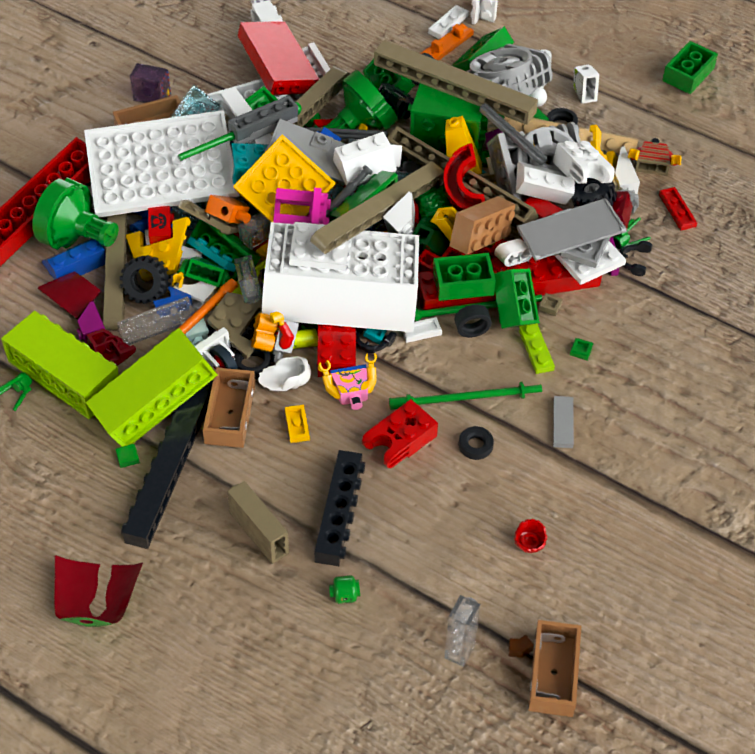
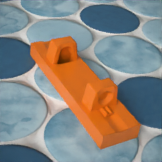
[420,23,474,61]

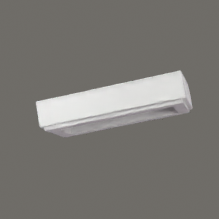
[402,317,442,343]

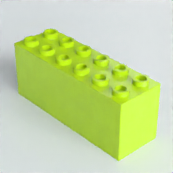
[1,310,119,420]
[86,328,218,447]

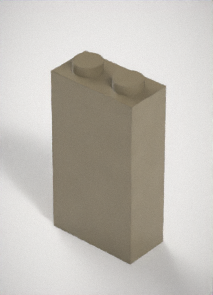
[227,481,289,564]

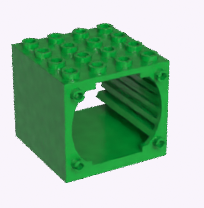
[408,80,491,161]

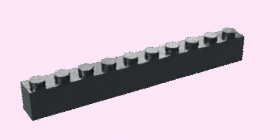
[121,380,213,549]

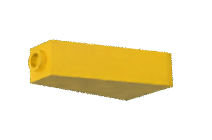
[445,116,482,174]

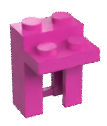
[273,187,331,225]

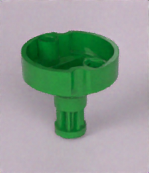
[321,70,398,131]
[33,178,119,250]

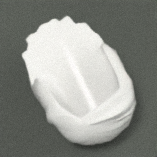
[258,356,311,391]

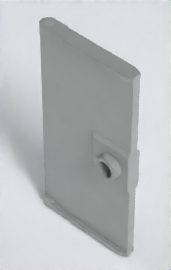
[264,119,346,185]
[517,198,627,261]

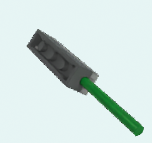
[177,95,302,161]

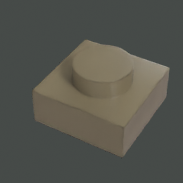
[538,293,563,316]

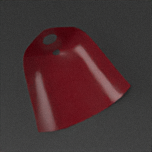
[54,555,143,627]

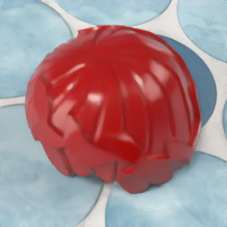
[514,519,547,553]

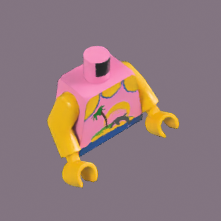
[318,353,377,410]

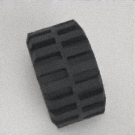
[120,255,170,304]

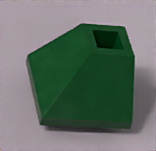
[412,215,450,257]

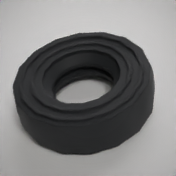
[458,426,494,460]

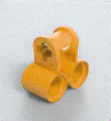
[250,312,278,352]

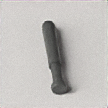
[326,165,373,219]

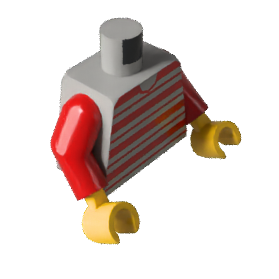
[254,311,299,363]

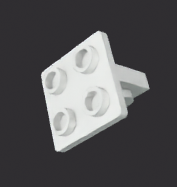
[470,0,498,25]

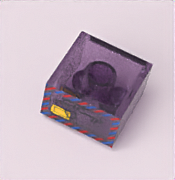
[130,63,171,103]

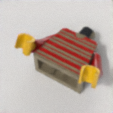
[627,138,682,176]

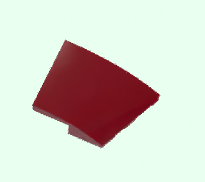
[37,271,101,320]
[86,328,136,366]

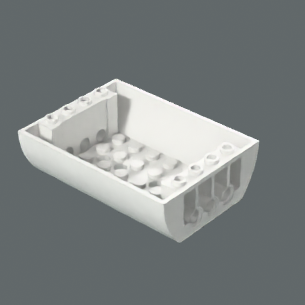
[262,222,419,332]

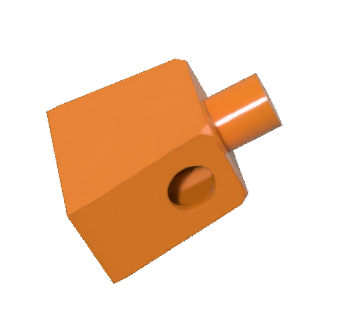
[205,195,251,224]

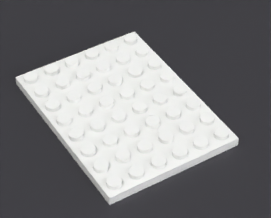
[84,110,240,217]

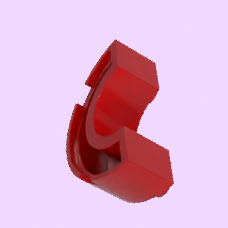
[444,143,485,212]

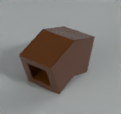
[508,635,534,658]

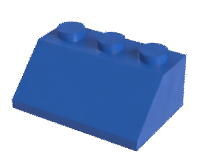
[42,239,106,280]

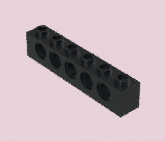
[314,450,366,567]

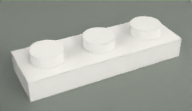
[428,5,469,39]

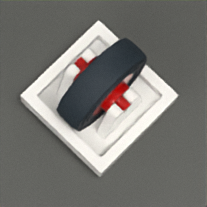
[195,327,238,371]

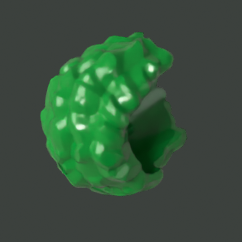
[415,185,452,218]

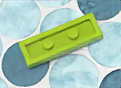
[519,323,555,374]

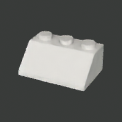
[333,132,397,186]
[516,161,575,205]
[383,191,415,235]

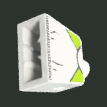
[573,65,599,104]

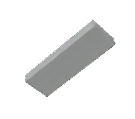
[553,396,574,448]

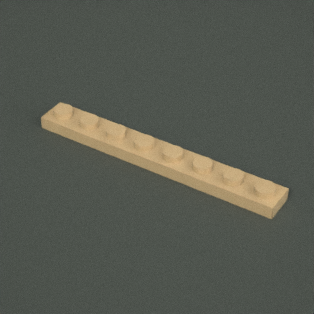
[504,116,638,154]

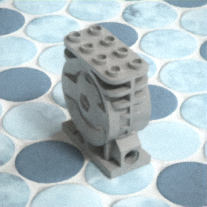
[466,44,553,96]
[487,122,580,202]

